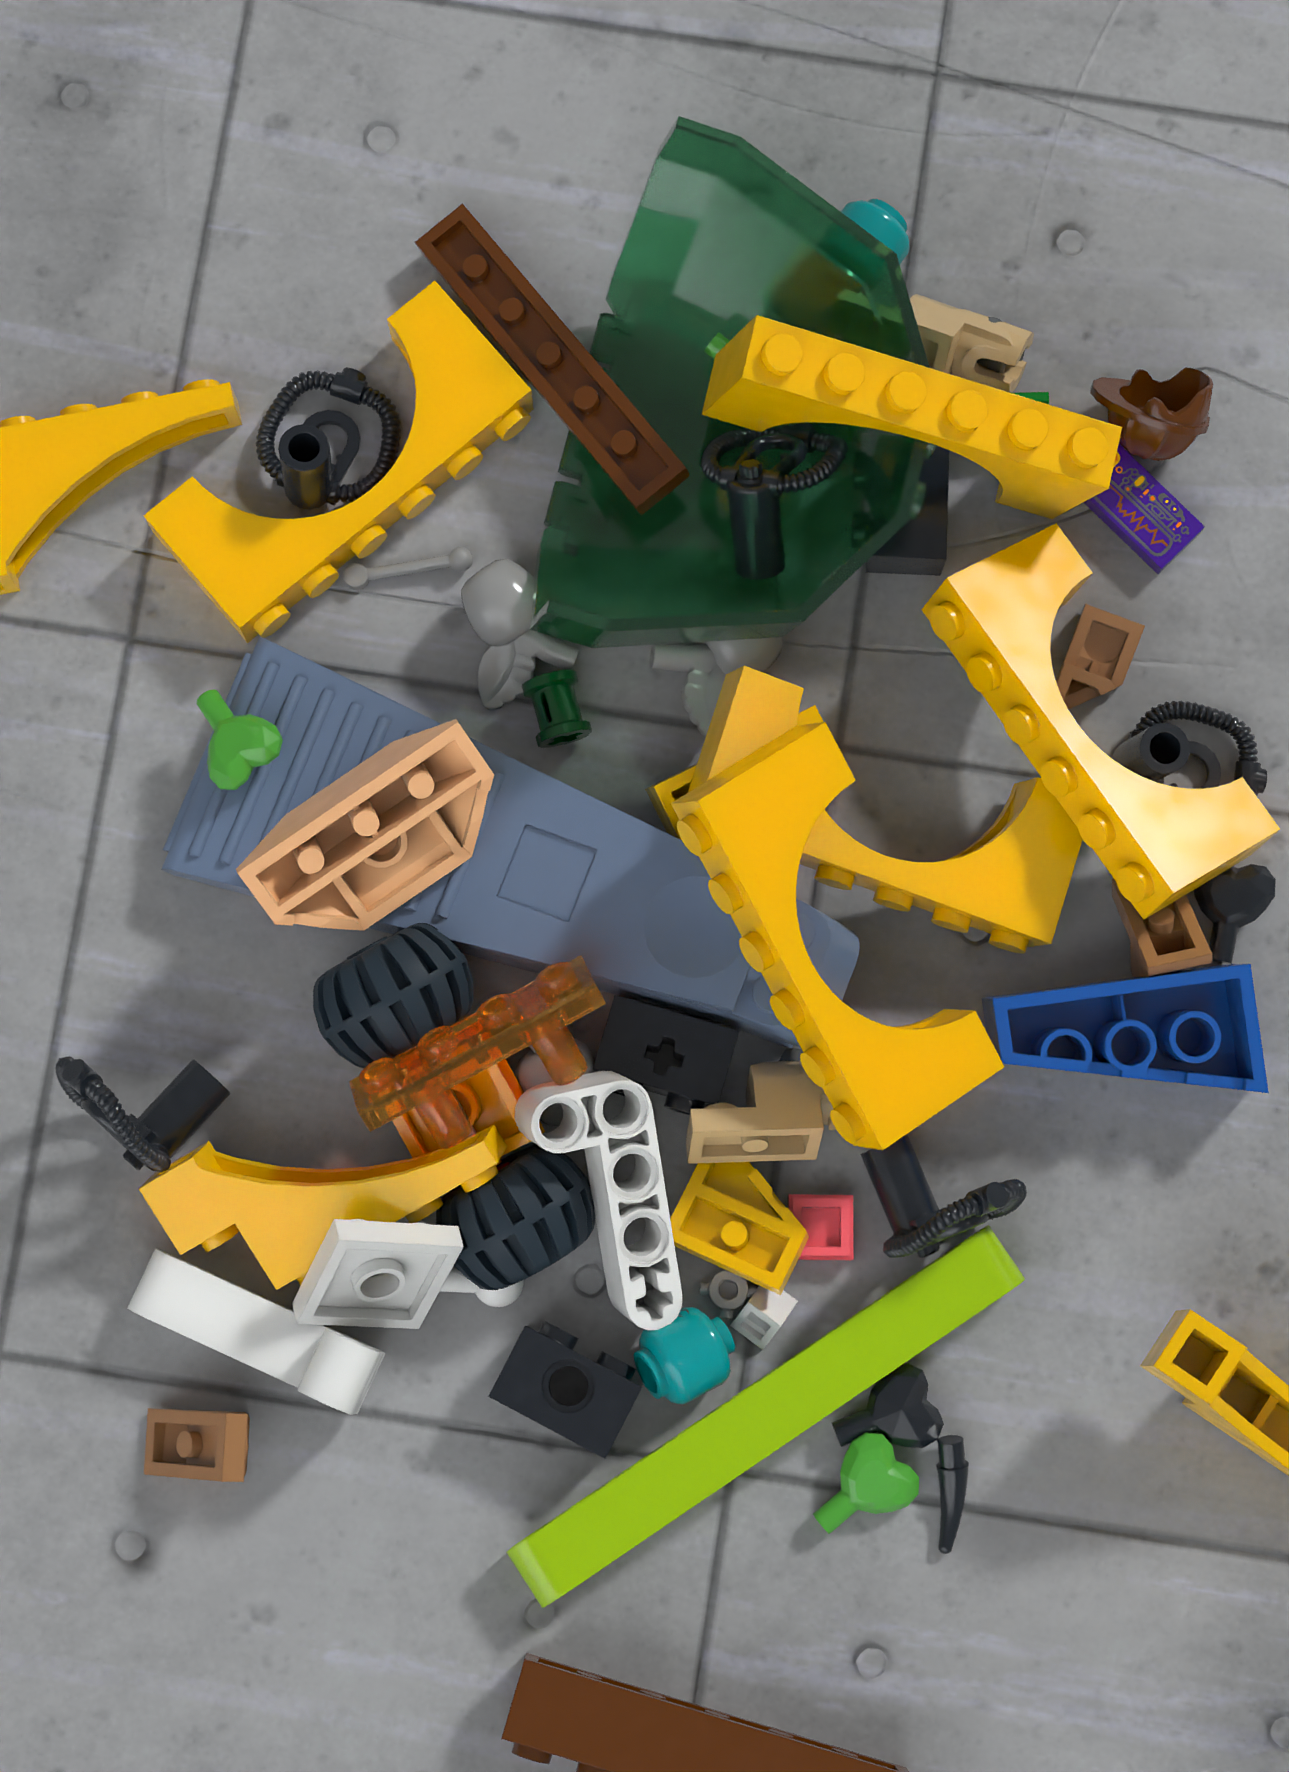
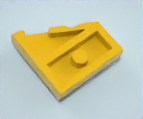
[670,1162,809,1295]

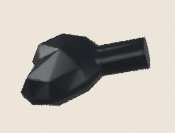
[1194,864,1276,964]
[831,1363,944,1448]

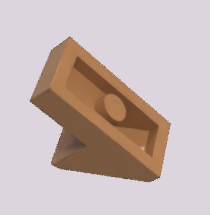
[1112,879,1212,977]
[144,1408,250,1482]

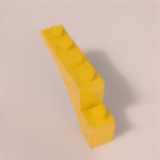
[0,379,242,595]
[139,1125,508,1290]
[1140,1309,1289,1476]

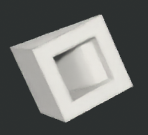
[730,1286,798,1350]

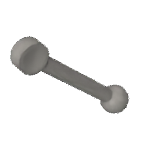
[343,547,473,590]

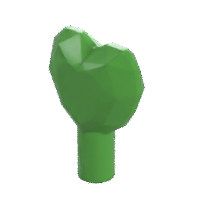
[196,689,283,790]
[813,1433,919,1534]

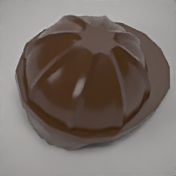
[1090,367,1213,461]

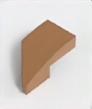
[1056,604,1145,710]

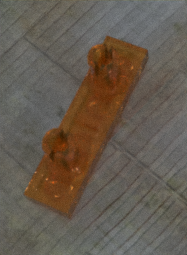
[349,955,606,1149]

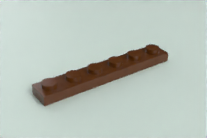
[415,203,690,516]

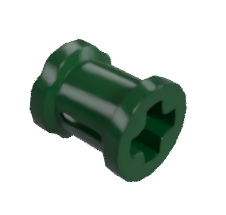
[522,670,592,748]

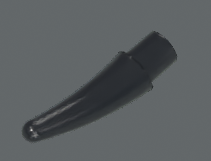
[936,1435,969,1554]

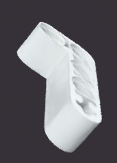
[515,1071,682,1330]
[127,1248,385,1415]

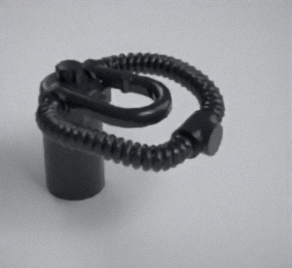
[256,367,401,510]
[700,422,849,580]
[1112,701,1267,796]
[55,1056,231,1173]
[860,1135,1027,1258]

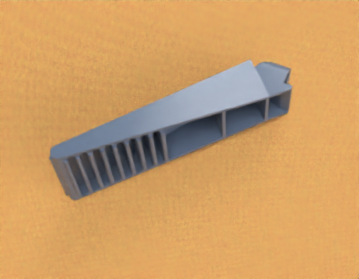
[161,637,860,1048]

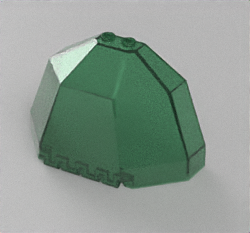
[530,116,937,648]

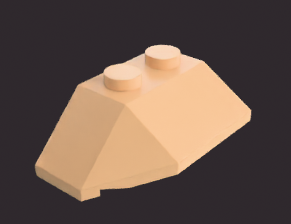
[236,719,494,931]

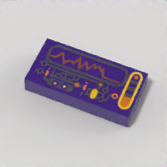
[1083,444,1205,574]

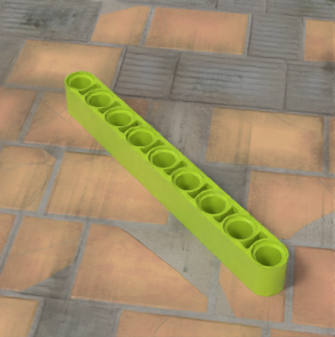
[506,1225,1025,1608]

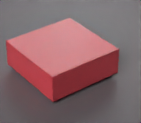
[788,1194,854,1261]

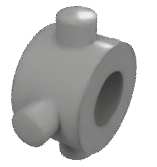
[700,1269,757,1319]

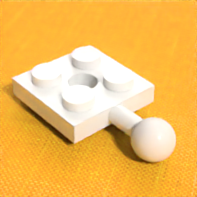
[292,1219,524,1329]

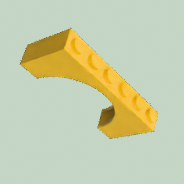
[143,280,534,643]
[702,315,1122,519]
[921,523,1280,920]
[688,665,1083,954]
[671,722,1004,1150]

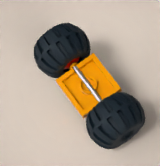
[313,923,595,1290]

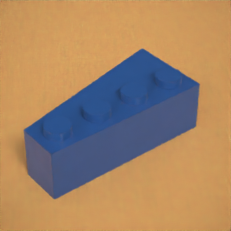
[982,964,1269,1093]

